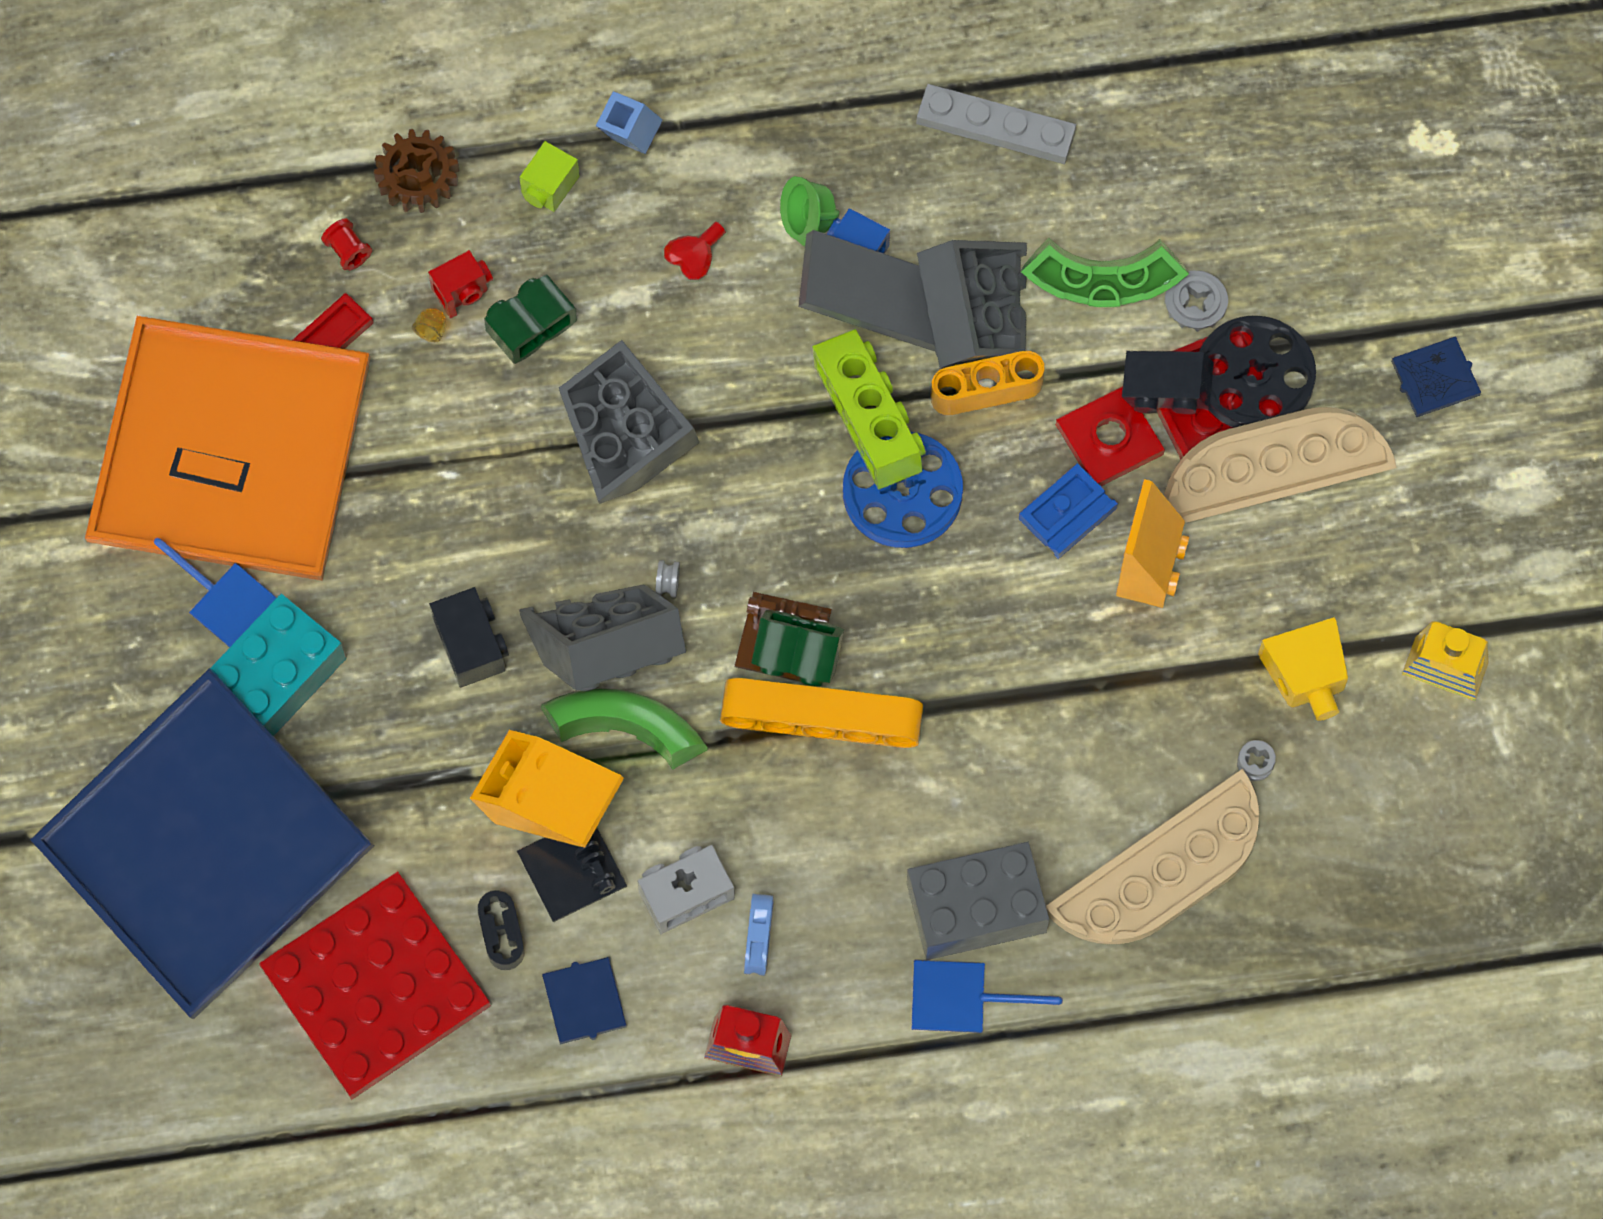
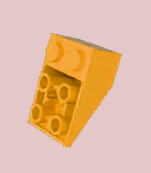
[470,730,624,848]

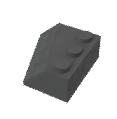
[917,240,1027,368]
[559,340,699,504]
[519,584,686,691]

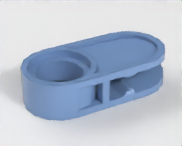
[744,894,774,976]

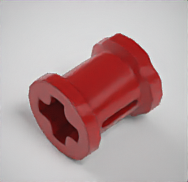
[321,218,372,271]

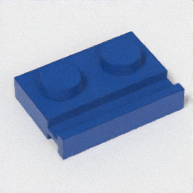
[1019,463,1118,559]

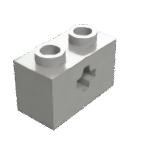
[637,845,735,935]

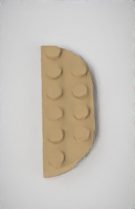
[1164,407,1397,523]
[1046,769,1259,944]

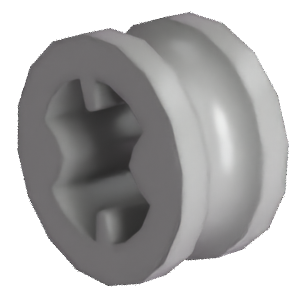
[656,560,680,598]
[1237,740,1276,781]

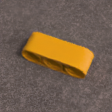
[931,351,1045,415]

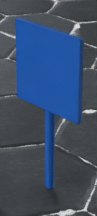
[154,538,276,648]
[912,960,1063,1033]

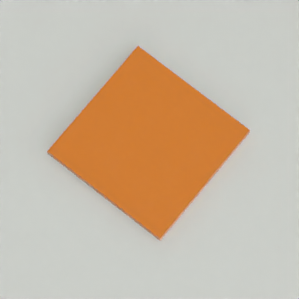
[85,316,370,581]

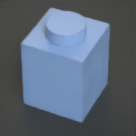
[596,91,663,154]

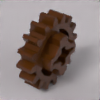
[374,129,459,213]

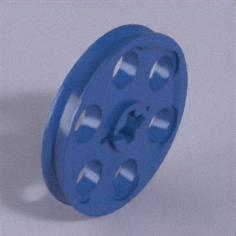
[843,431,963,548]

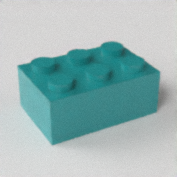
[210,593,346,736]

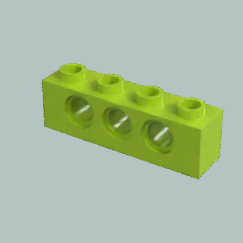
[812,329,926,490]

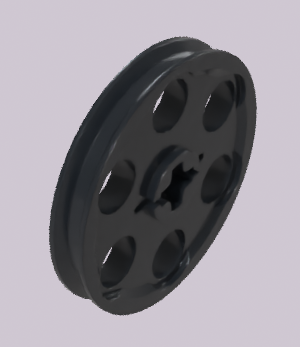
[1199,316,1316,428]

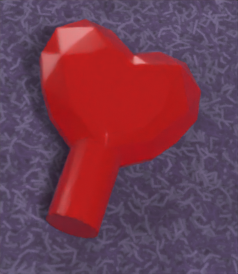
[664,222,726,280]

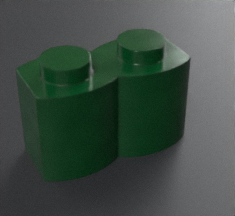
[484,275,577,364]
[751,610,845,686]

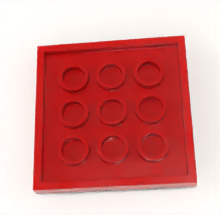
[259,871,491,1100]

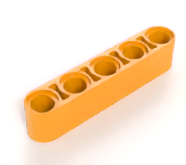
[720,678,923,748]

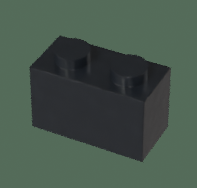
[1122,351,1214,414]
[429,587,509,688]

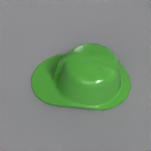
[780,176,839,247]

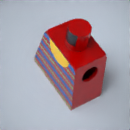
[704,1005,791,1077]

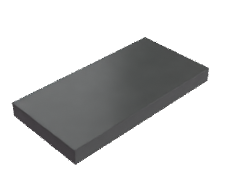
[798,230,935,351]

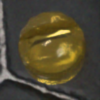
[412,308,447,343]

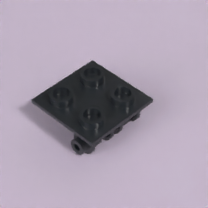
[517,827,627,922]

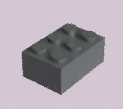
[906,841,1049,961]

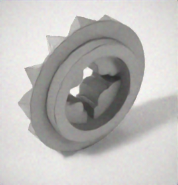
[1164,271,1228,332]

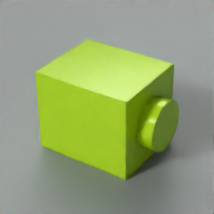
[519,141,580,212]

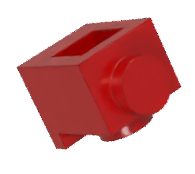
[428,250,493,319]

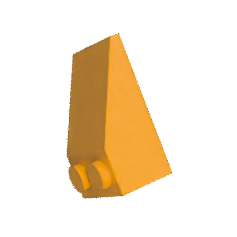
[1116,479,1189,608]

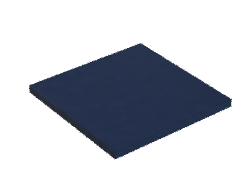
[30,668,375,1019]

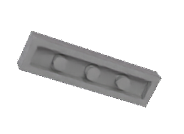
[916,84,1076,164]

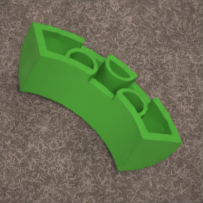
[1021,238,1189,307]
[541,688,708,770]

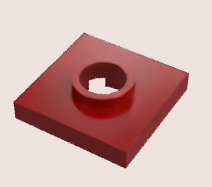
[1055,386,1165,486]

